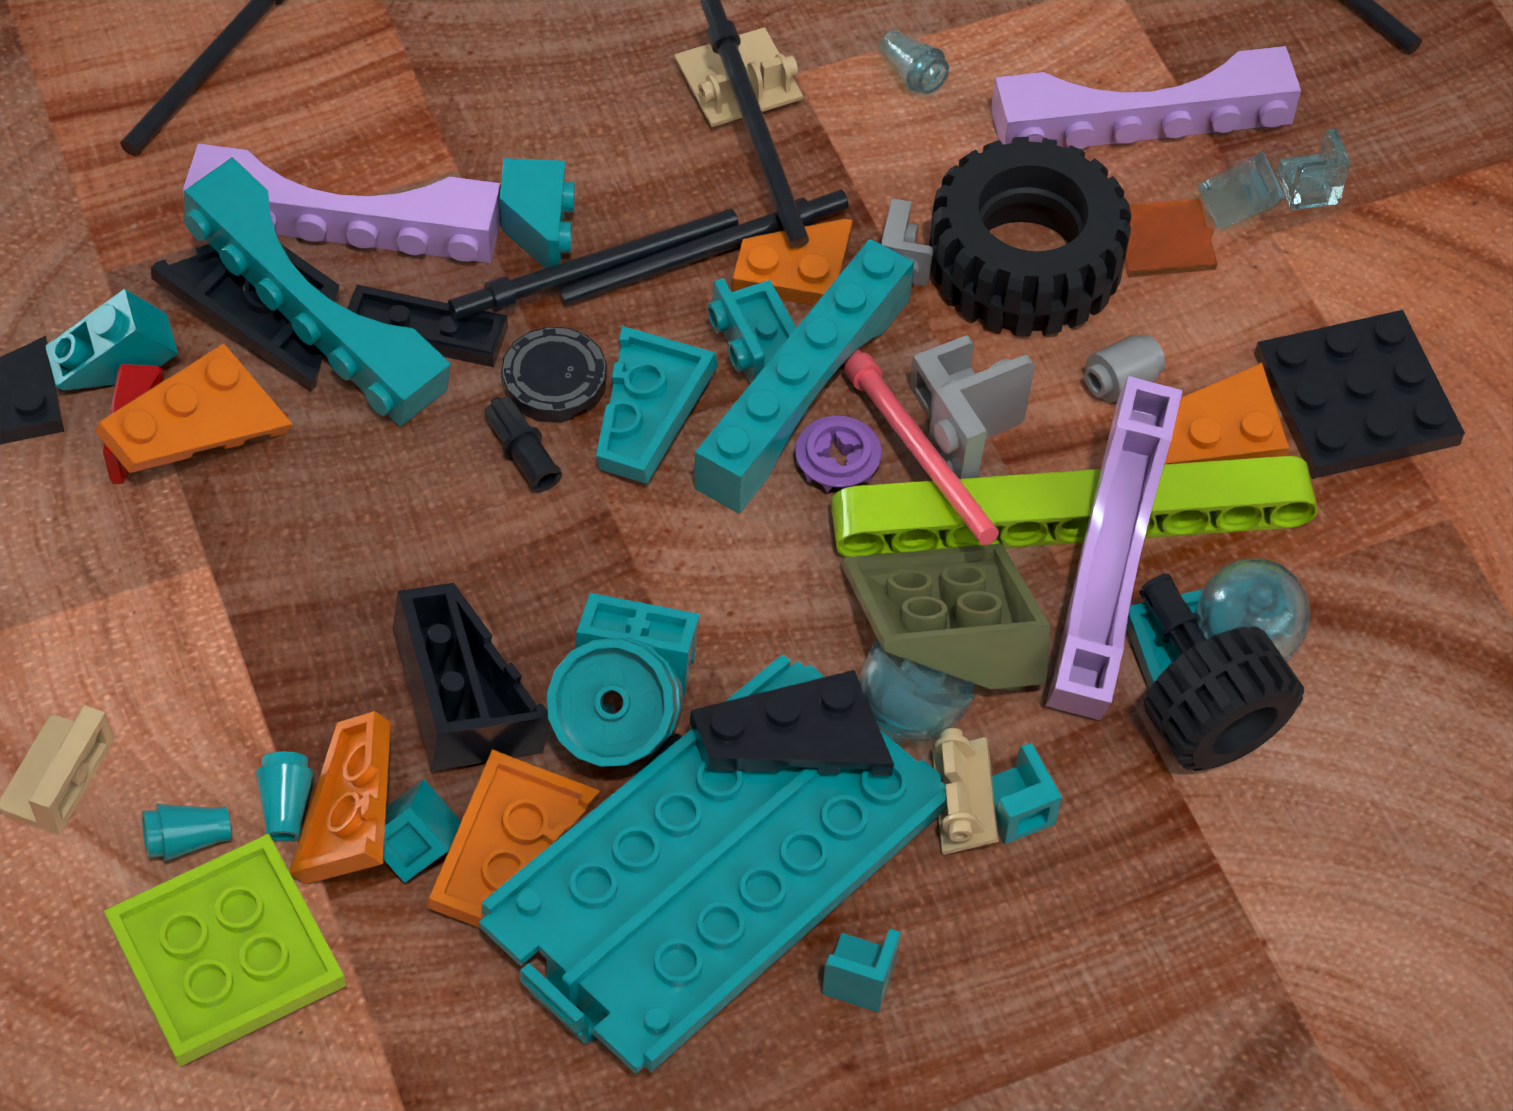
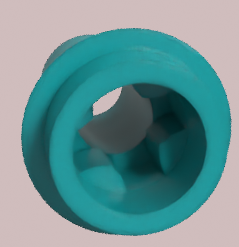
[255,751,314,842]
[142,803,231,862]

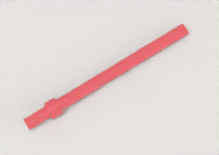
[844,348,999,545]

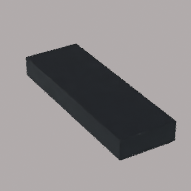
[347,285,508,367]

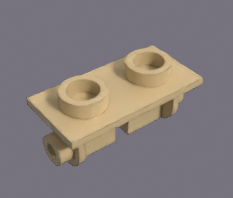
[932,728,999,855]

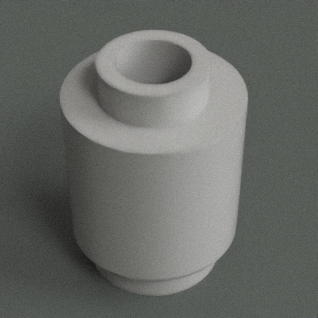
[1084,334,1166,403]

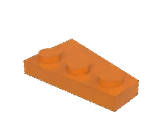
[95,344,293,473]
[289,711,391,884]

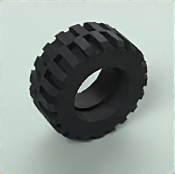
[929,137,1132,336]

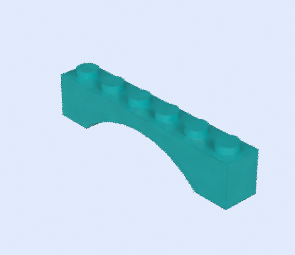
[183,157,451,427]
[694,239,914,514]

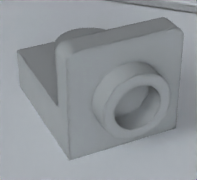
[881,198,934,286]

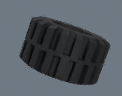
[1143,626,1305,771]

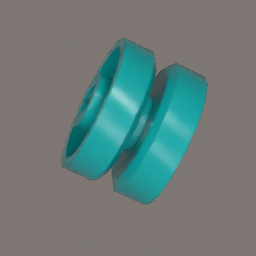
[547,637,683,767]

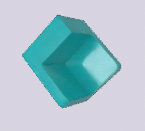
[992,743,1062,845]
[383,779,461,883]
[822,928,901,1013]

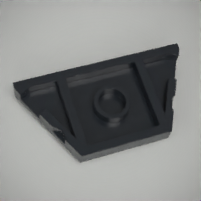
[151,243,339,392]

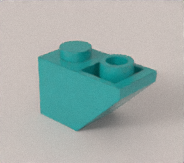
[500,158,576,269]
[45,289,178,391]

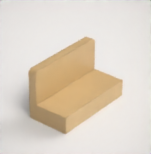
[0,705,114,836]

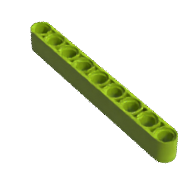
[830,456,1318,557]

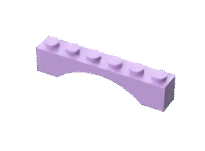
[991,46,1301,149]
[182,144,501,263]
[1046,376,1183,720]

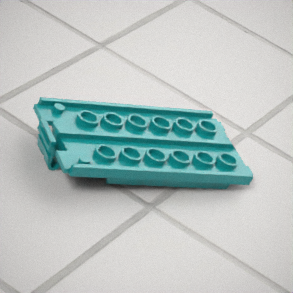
[479,654,948,1074]

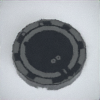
[501,327,607,422]

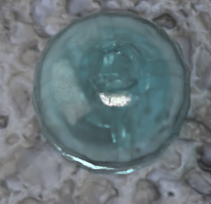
[1194,558,1311,663]
[859,639,976,742]

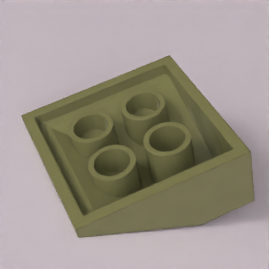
[842,543,1051,691]

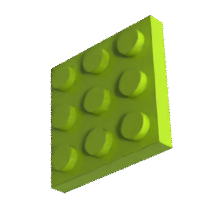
[104,834,346,1067]

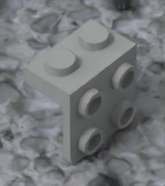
[928,355,1035,479]

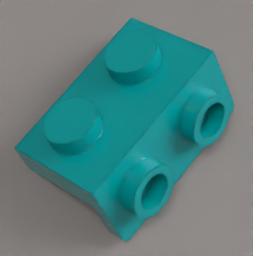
[707,278,796,384]

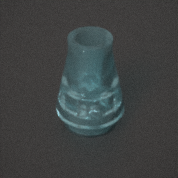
[880,29,949,94]

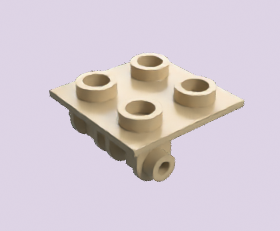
[674,27,803,127]

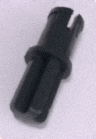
[485,396,562,493]
[1139,573,1207,656]

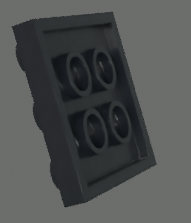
[1254,310,1465,479]

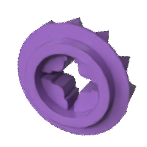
[795,416,882,492]

